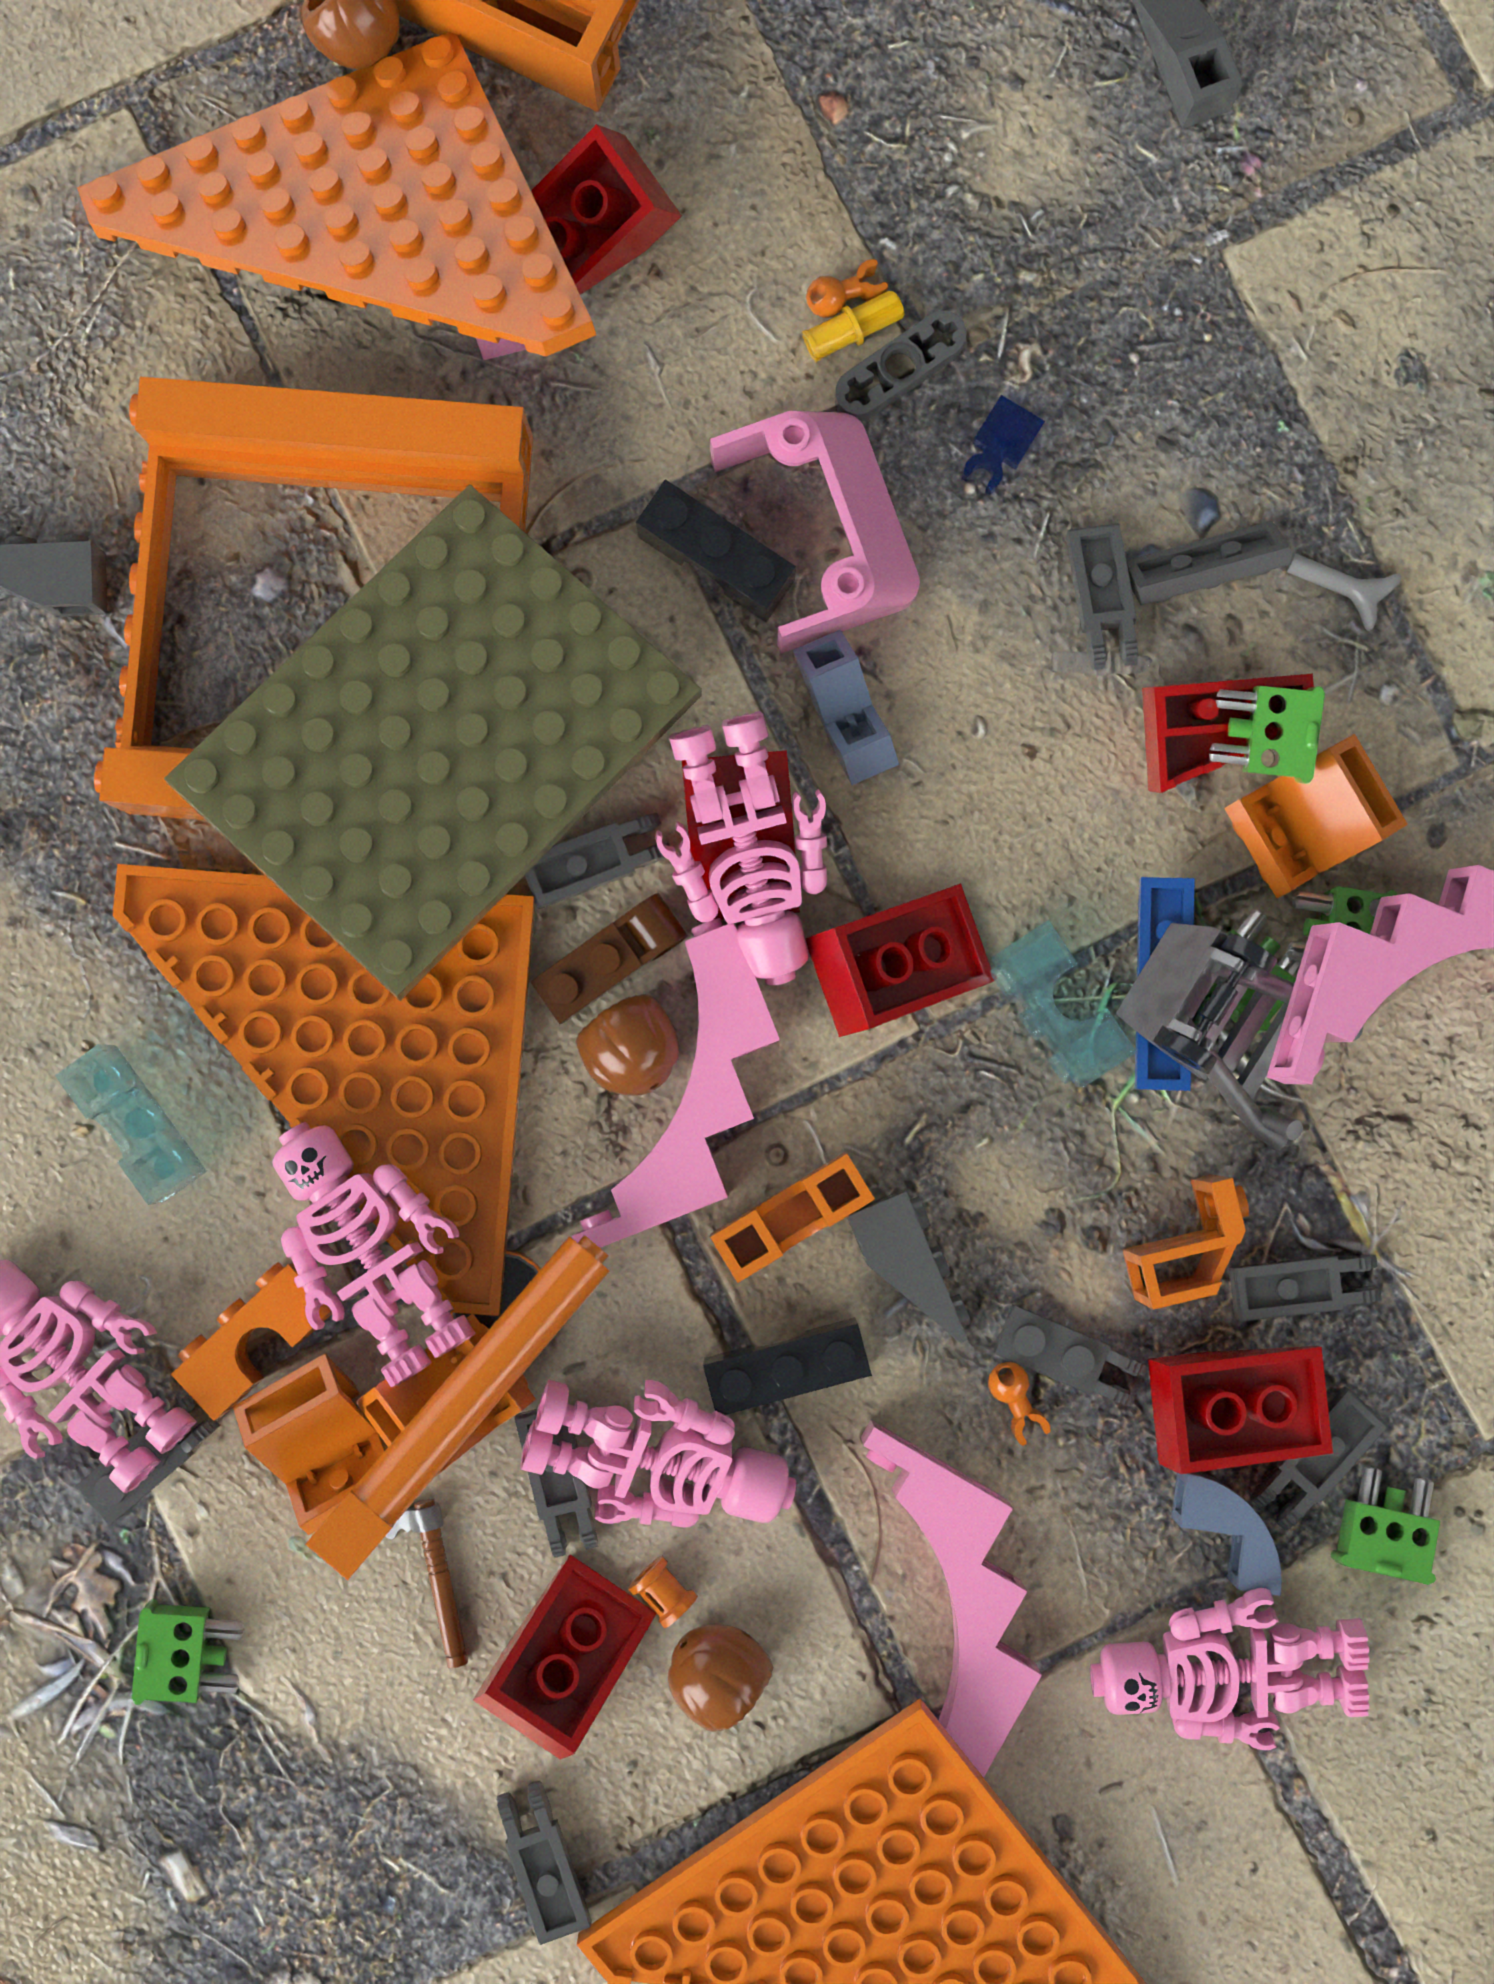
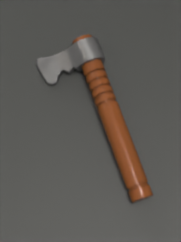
[386,1499,468,1668]

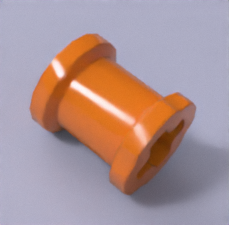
[628,1555,698,1628]

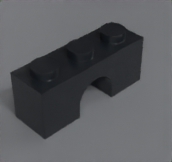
[636,479,796,622]
[703,1317,872,1415]

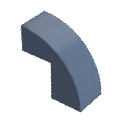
[793,629,899,785]
[1171,1472,1282,1596]

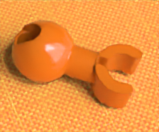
[806,259,888,318]
[988,1362,1051,1446]

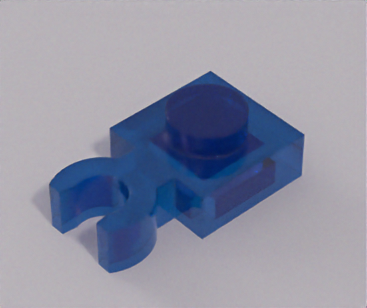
[962,395,1045,496]

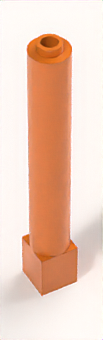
[305,1235,610,1581]

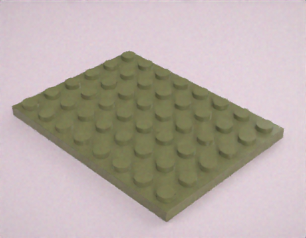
[164,484,702,1001]

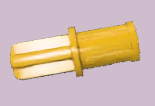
[802,291,905,362]

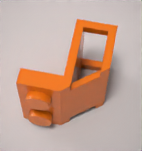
[1224,734,1408,898]
[1122,1174,1249,1310]
[355,1313,536,1476]
[233,1353,388,1535]

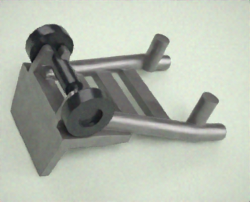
[1116,923,1363,1150]

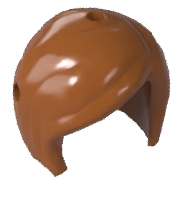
[301,0,400,69]
[576,994,679,1096]
[667,1624,774,1732]

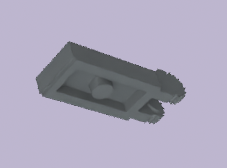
[1066,523,1139,670]
[525,813,670,909]
[1229,1255,1382,1321]
[993,1304,1148,1407]
[1251,1387,1389,1530]
[75,1394,221,1526]
[514,1408,598,1558]
[496,1781,592,1945]

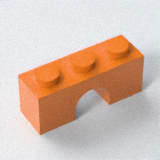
[710,1152,875,1283]
[171,1262,332,1421]

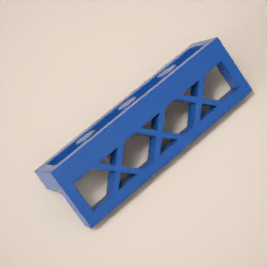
[1135,877,1195,1091]

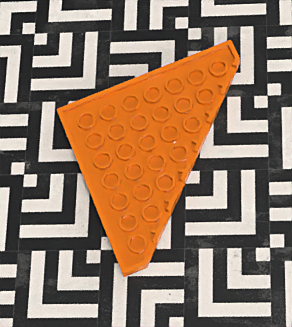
[77,32,597,356]
[113,864,535,1316]
[576,1698,1147,1984]

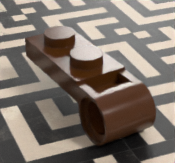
[530,893,688,1025]

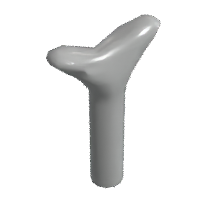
[1286,553,1401,631]

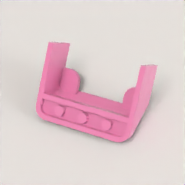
[710,411,920,653]

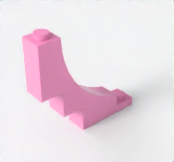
[1267,865,1494,1085]
[572,918,780,1248]
[860,1420,1042,1778]

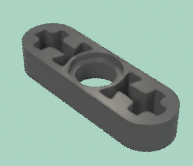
[835,310,966,422]

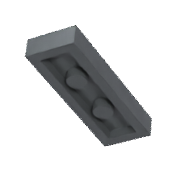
[1126,521,1291,605]

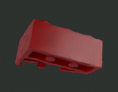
[1142,673,1314,793]

